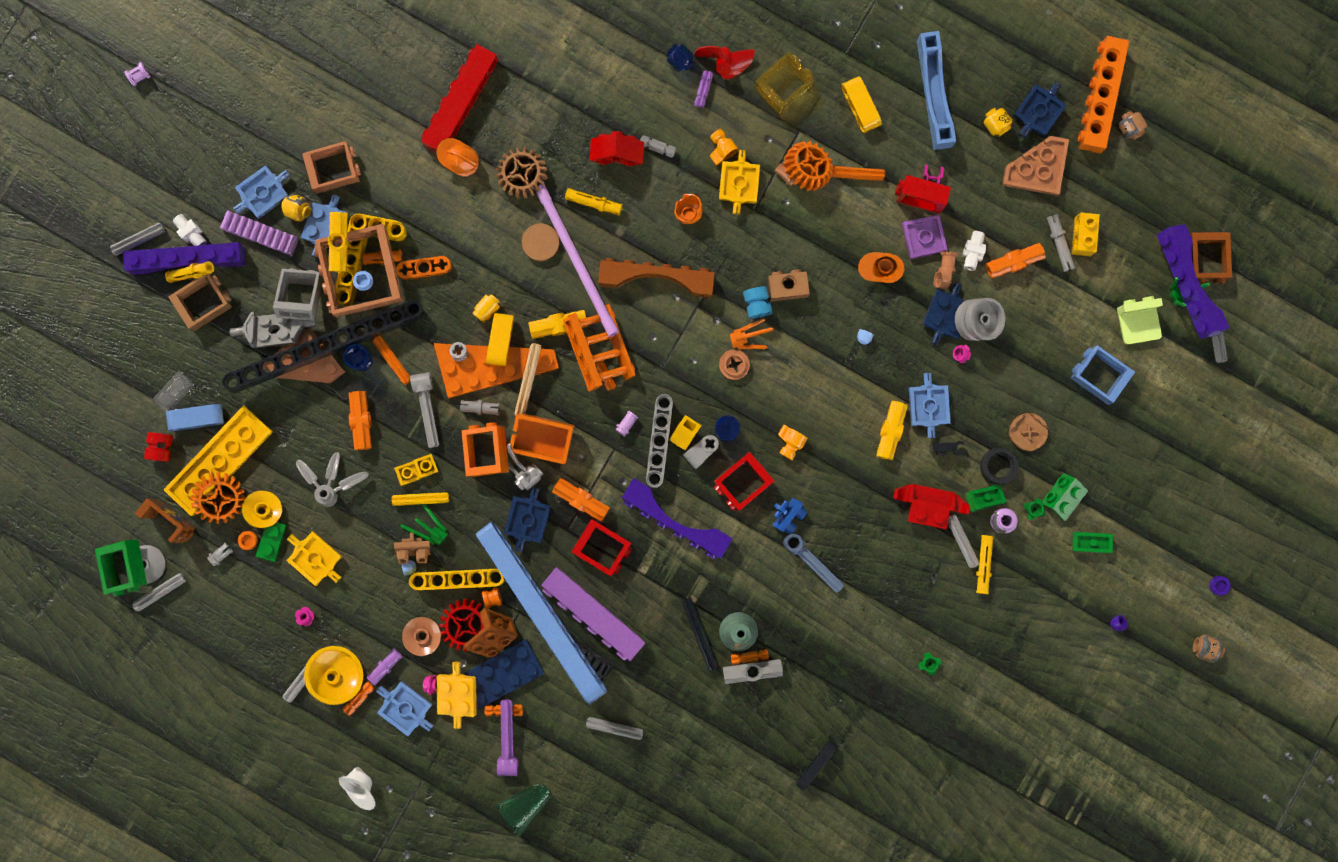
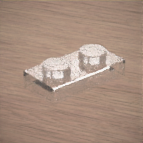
[152,371,195,411]

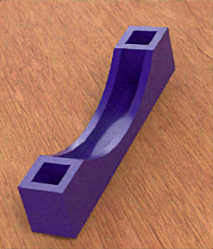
[1157,224,1229,339]
[123,242,246,275]
[622,478,732,560]

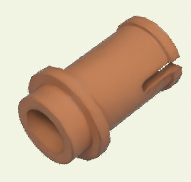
[774,163,794,187]

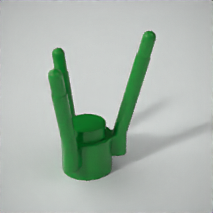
[1169,277,1210,307]
[400,504,448,546]

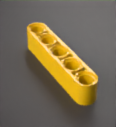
[409,569,506,590]

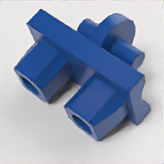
[773,497,807,534]

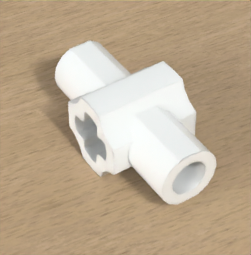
[173,214,207,246]
[963,231,986,271]

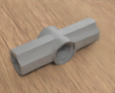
[723,659,783,684]

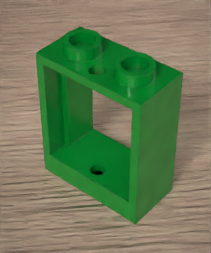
[95,539,148,597]

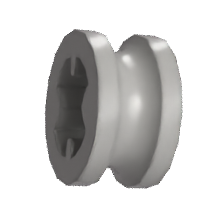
[449,342,468,362]

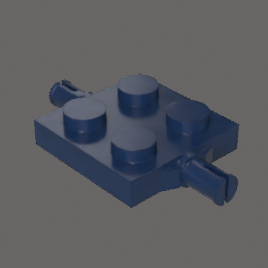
[1013,82,1067,138]
[922,283,964,346]
[504,487,551,552]

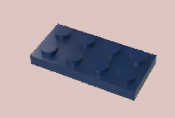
[463,639,545,710]

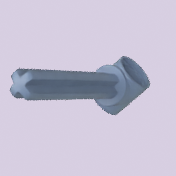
[783,533,844,593]

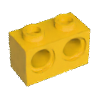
[1072,213,1100,256]

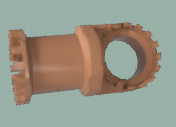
[933,251,958,290]

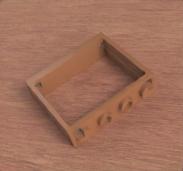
[314,224,403,317]

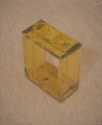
[754,52,814,114]

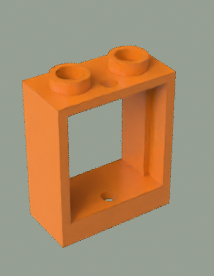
[462,423,509,477]

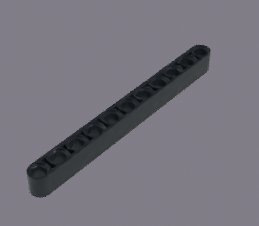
[222,300,424,393]

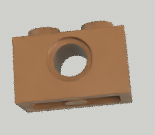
[768,269,809,302]

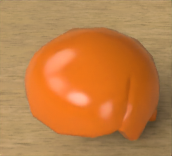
[674,194,703,224]

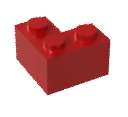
[589,131,644,167]

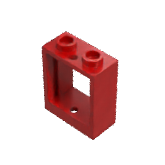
[894,175,951,214]
[714,452,774,511]
[572,519,633,576]

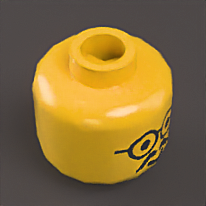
[984,108,1012,137]

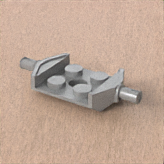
[230,312,317,348]

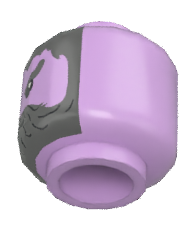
[990,508,1018,534]

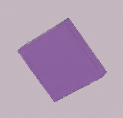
[902,215,948,260]

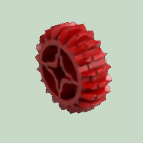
[439,599,484,652]

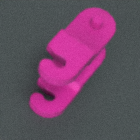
[923,165,944,184]

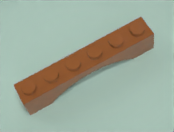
[598,258,715,298]

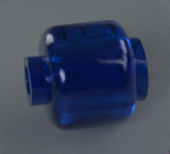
[666,43,694,72]

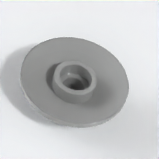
[140,545,166,584]

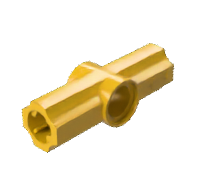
[328,212,349,272]
[528,310,588,339]
[876,401,908,461]

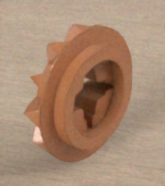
[719,349,750,380]

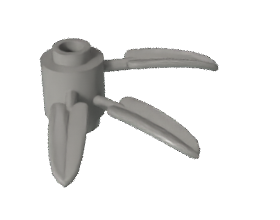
[507,443,543,491]
[296,452,369,507]

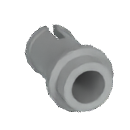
[207,542,233,566]

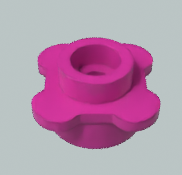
[423,675,437,695]

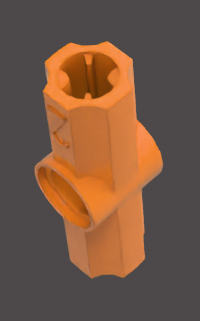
[985,243,1046,279]
[349,391,372,450]
[552,478,610,522]

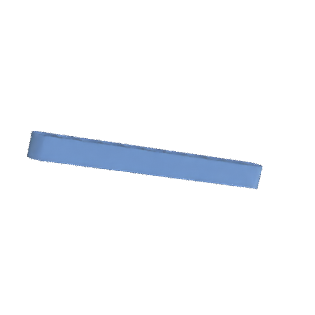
[476,522,607,704]

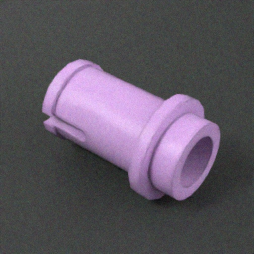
[616,411,638,436]

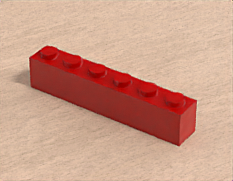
[421,44,499,153]

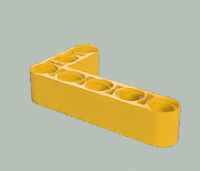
[335,214,407,307]

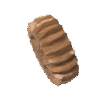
[496,147,547,198]

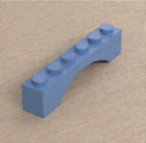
[917,31,956,150]

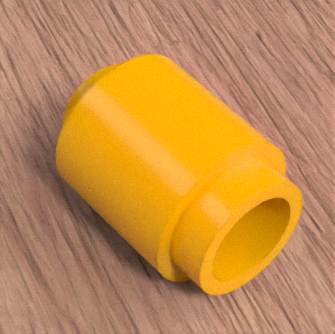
[472,294,500,323]

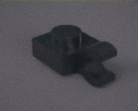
[929,441,965,456]

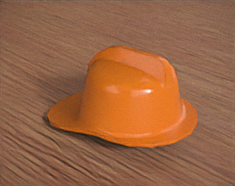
[436,138,479,177]
[858,252,904,283]

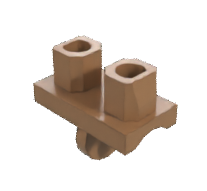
[394,533,430,564]

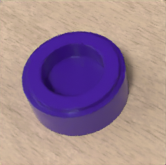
[1209,576,1231,596]

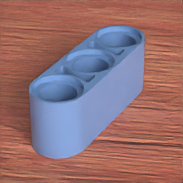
[166,404,224,431]

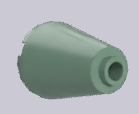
[719,612,758,651]

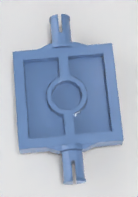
[233,165,291,219]
[301,195,350,258]
[909,373,950,438]
[376,681,434,736]

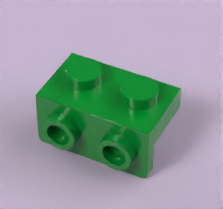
[1042,473,1088,521]

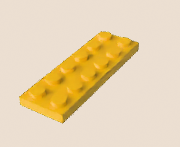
[164,405,273,516]

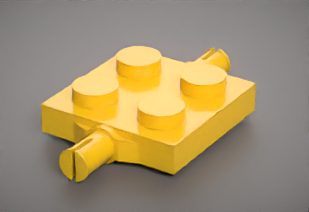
[719,150,760,215]
[286,531,343,586]
[437,662,477,729]

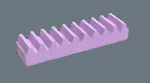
[220,211,299,256]

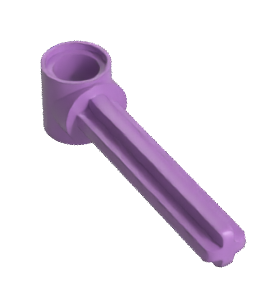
[497,699,518,776]

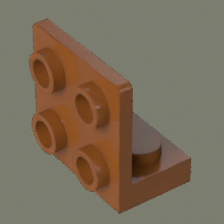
[464,608,518,658]

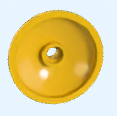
[304,646,363,705]

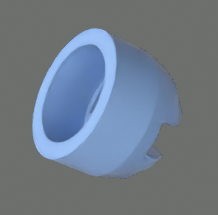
[857,329,874,344]
[402,560,416,576]

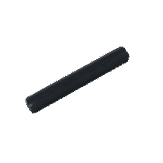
[682,597,718,671]

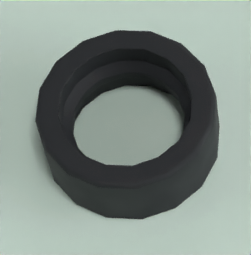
[980,448,1019,485]

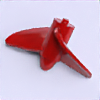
[694,46,755,79]

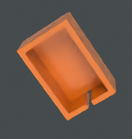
[508,413,575,464]

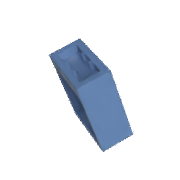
[1071,345,1135,405]

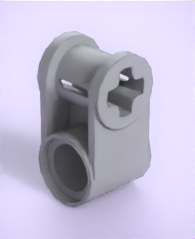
[683,435,719,470]

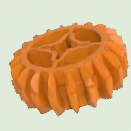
[783,141,834,191]
[190,472,245,524]

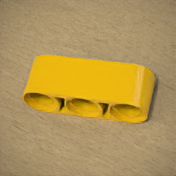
[841,76,882,133]
[486,313,514,366]

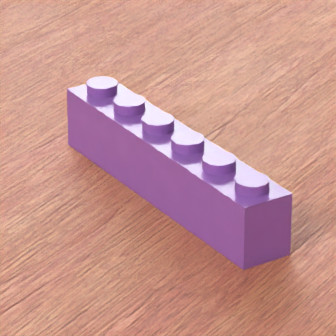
[541,567,646,661]

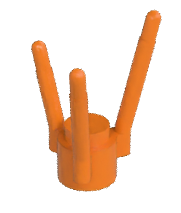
[730,318,773,350]

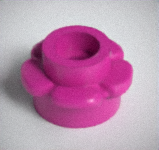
[953,345,971,364]
[295,607,314,626]

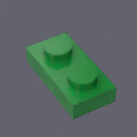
[965,484,1007,512]
[256,522,288,562]
[1072,532,1113,553]

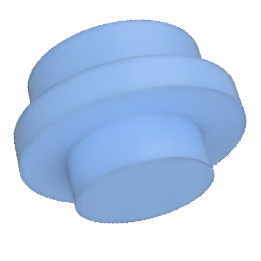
[353,271,373,291]

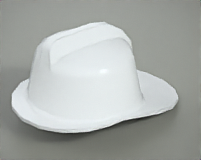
[339,767,375,810]

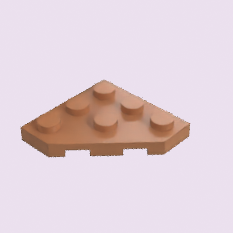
[1002,136,1069,196]
[267,327,345,384]

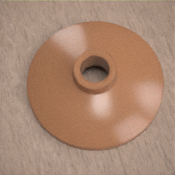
[402,617,441,656]

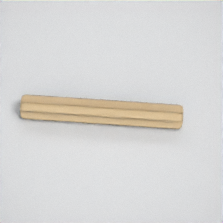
[514,343,541,416]

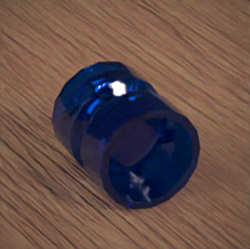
[343,344,373,372]
[714,415,740,442]

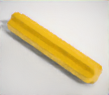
[392,492,449,506]

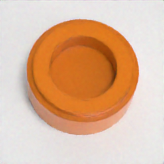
[238,531,259,550]

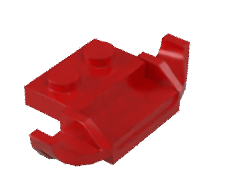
[893,484,970,529]

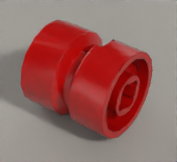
[144,432,173,462]

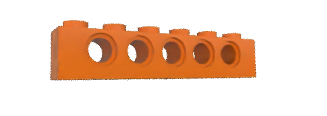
[1078,36,1129,154]

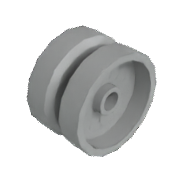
[955,298,1006,341]

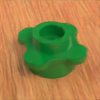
[1024,498,1046,520]
[918,652,941,675]

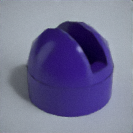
[1110,615,1128,632]

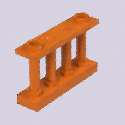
[563,304,635,392]

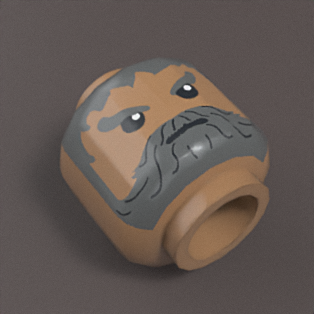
[1119,111,1147,141]
[1193,635,1225,663]

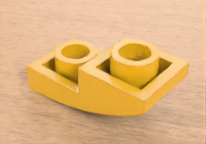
[394,454,438,486]

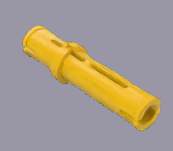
[565,188,623,216]
[165,261,214,283]
[976,535,994,594]

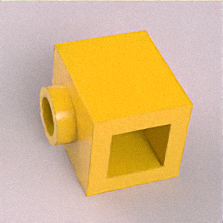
[669,415,702,450]

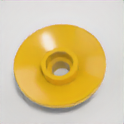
[242,491,282,528]

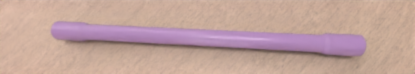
[534,185,619,337]

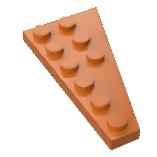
[434,343,559,399]

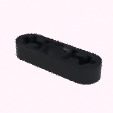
[795,740,838,791]

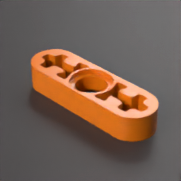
[396,256,452,280]

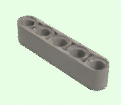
[646,394,673,488]

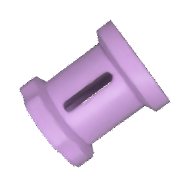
[125,62,151,87]

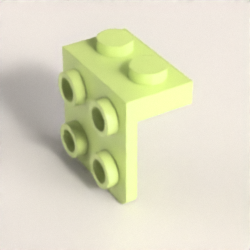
[1117,296,1163,345]

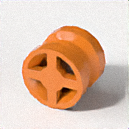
[482,587,502,609]

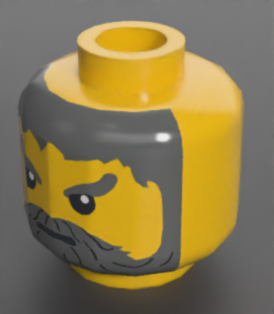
[281,194,311,222]

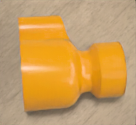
[710,129,739,166]
[778,425,808,461]

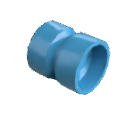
[743,286,773,319]

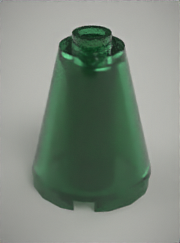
[495,783,551,837]

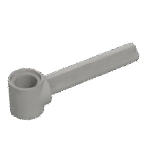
[410,372,439,448]

